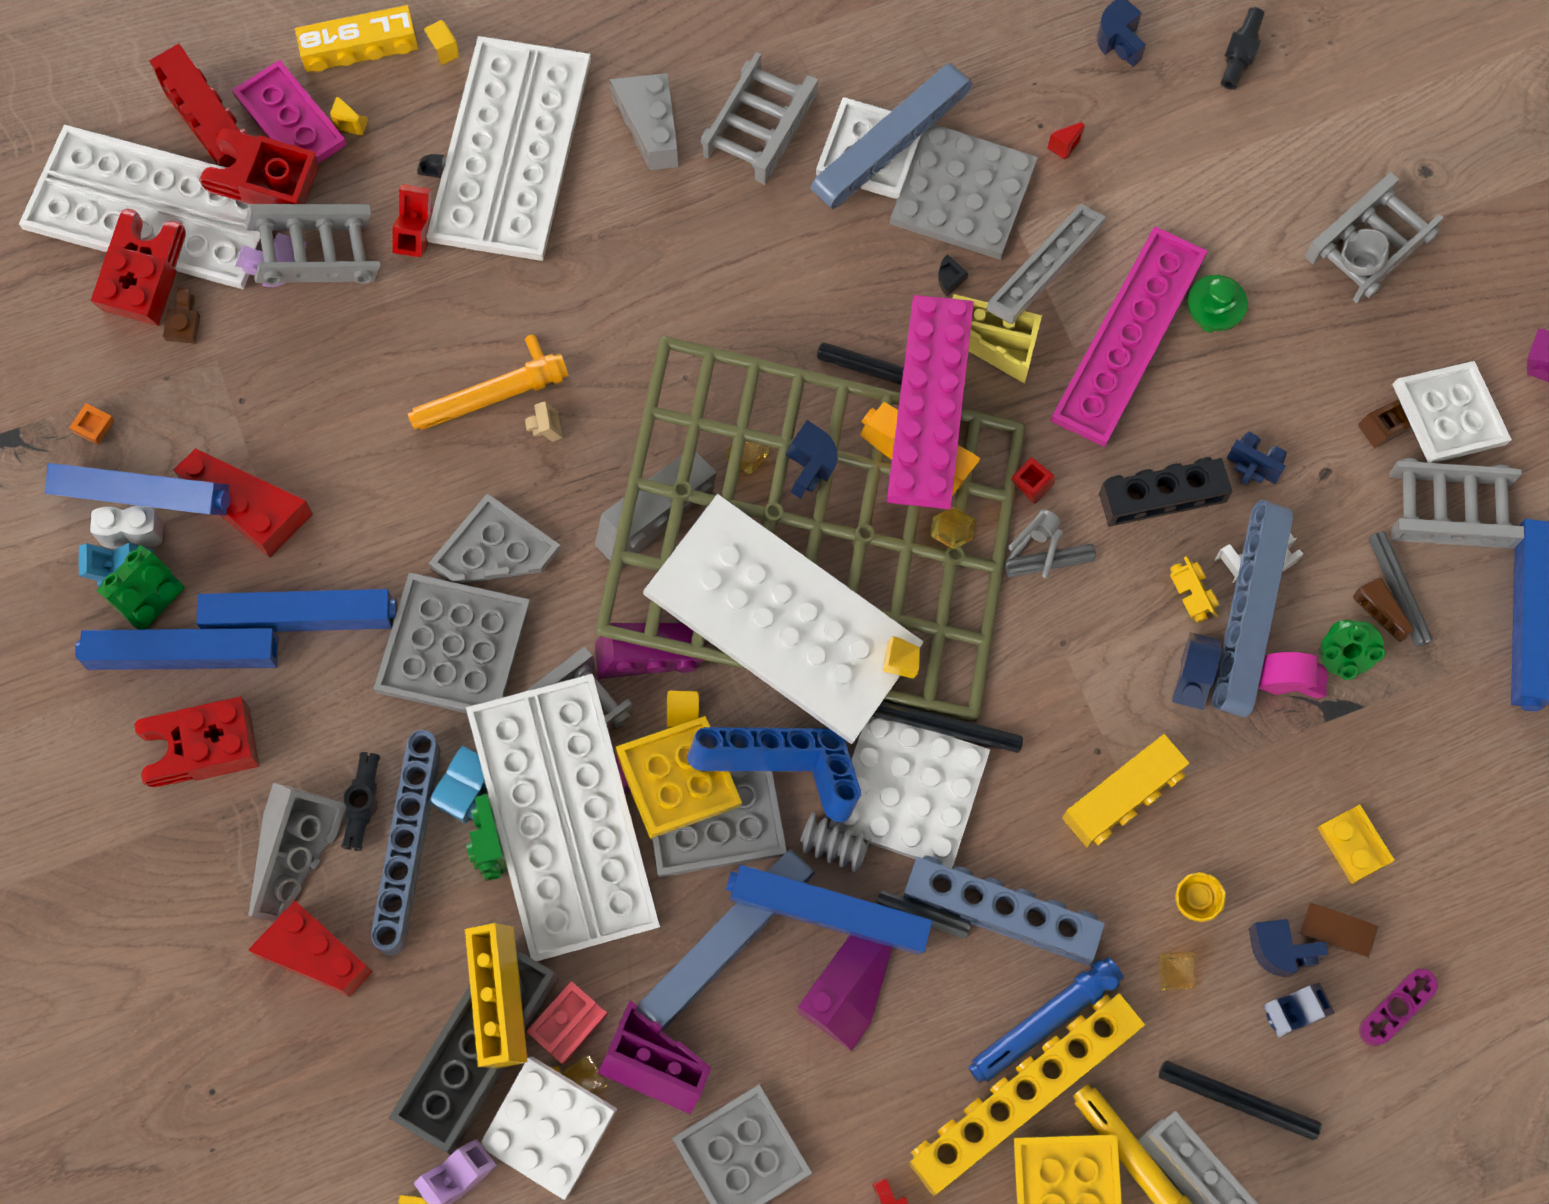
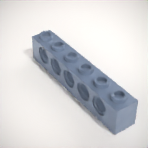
[903,855,1105,966]

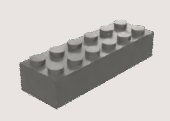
[389,950,558,1155]

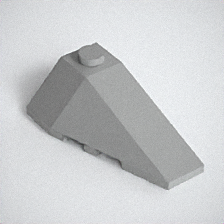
[248,782,346,922]

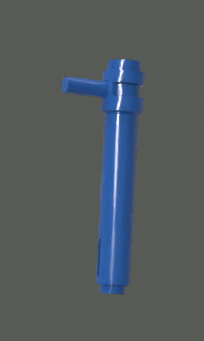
[968,957,1124,1083]

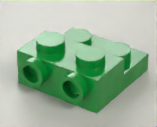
[96,545,185,630]
[466,794,508,881]

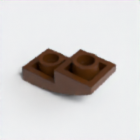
[1300,903,1378,958]

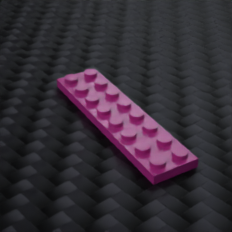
[1050,226,1208,448]
[887,295,974,509]

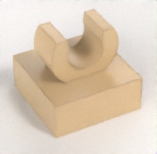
[525,401,563,442]

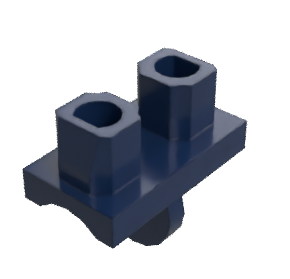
[1227,432,1287,486]

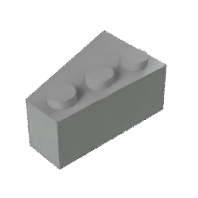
[610,73,678,170]

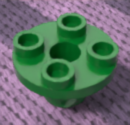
[1187,275,1248,333]
[1319,619,1385,680]

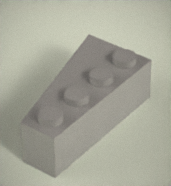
[595,452,717,568]

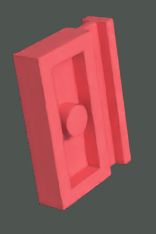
[526,981,608,1065]

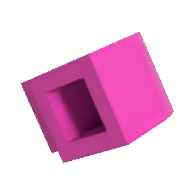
[1258,652,1328,699]

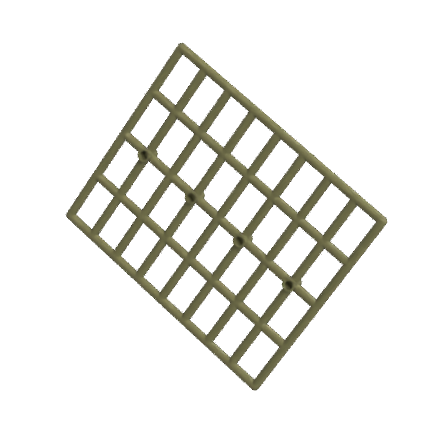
[595,336,1026,721]

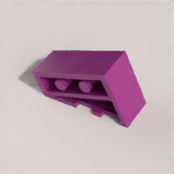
[595,623,705,679]
[598,1000,711,1114]

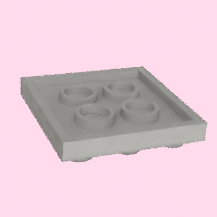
[672,1084,812,1204]

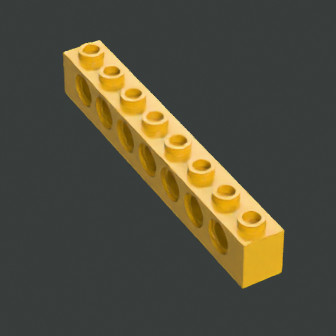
[908,993,1145,1197]

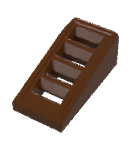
[1359,399,1412,448]
[1353,577,1413,642]

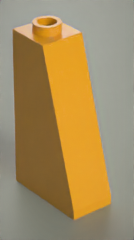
[860,402,980,497]

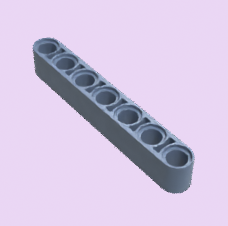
[810,63,972,209]
[1212,500,1293,717]
[371,730,440,956]
[637,849,815,1032]

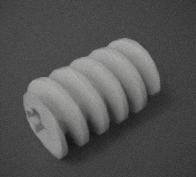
[799,812,872,873]

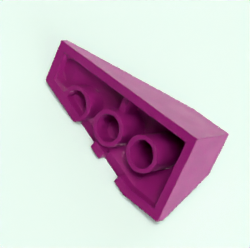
[797,935,893,1051]

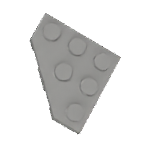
[429,494,561,584]

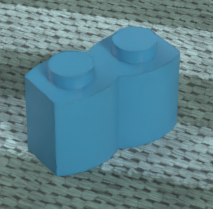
[429,746,487,824]

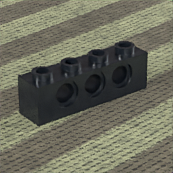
[1099,457,1232,527]

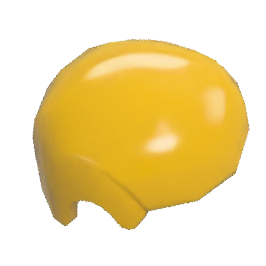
[1175,872,1226,923]

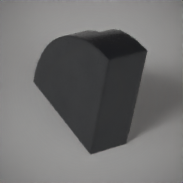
[417,154,446,178]
[938,254,969,296]

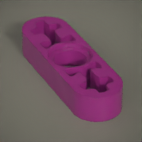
[1359,969,1438,1046]

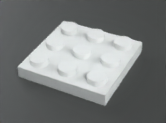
[816,97,923,200]
[1392,361,1512,463]
[481,1056,617,1200]

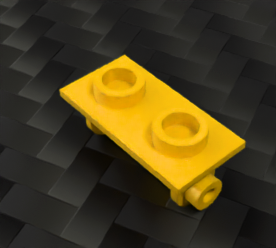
[1170,556,1220,624]

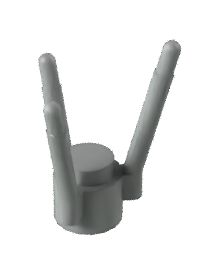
[1007,510,1063,578]

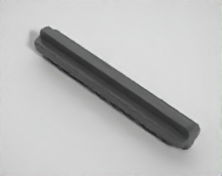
[1369,531,1433,647]

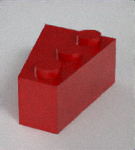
[248,900,373,997]

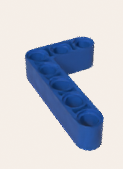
[687,727,861,822]

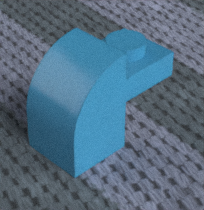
[79,543,154,587]

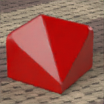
[1047,122,1085,159]
[1011,457,1055,504]

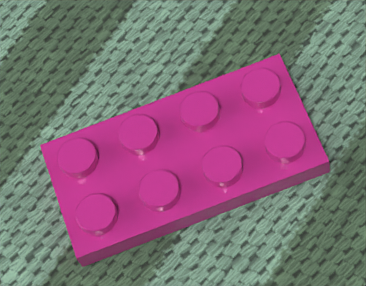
[232,60,347,164]

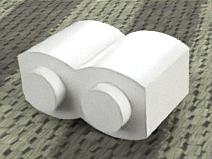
[90,506,164,549]

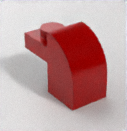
[392,184,433,258]

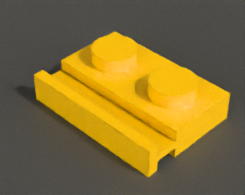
[1317,804,1395,884]

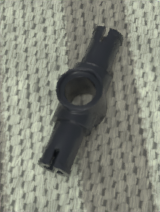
[1221,7,1265,90]
[341,752,380,851]

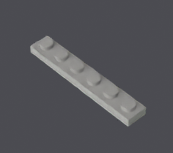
[986,204,1106,324]

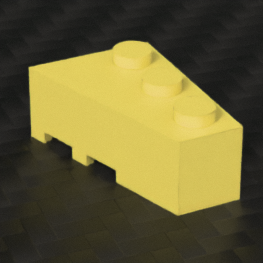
[952,294,1042,384]

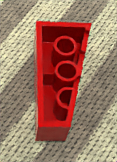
[149,43,248,168]
[173,448,313,558]

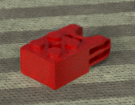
[199,128,318,205]
[91,208,186,326]
[134,696,259,788]

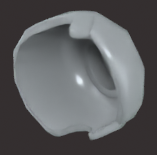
[1341,229,1390,277]

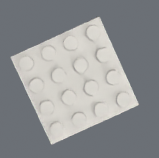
[829,716,990,869]

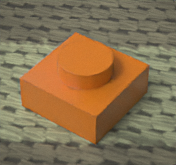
[69,403,115,445]

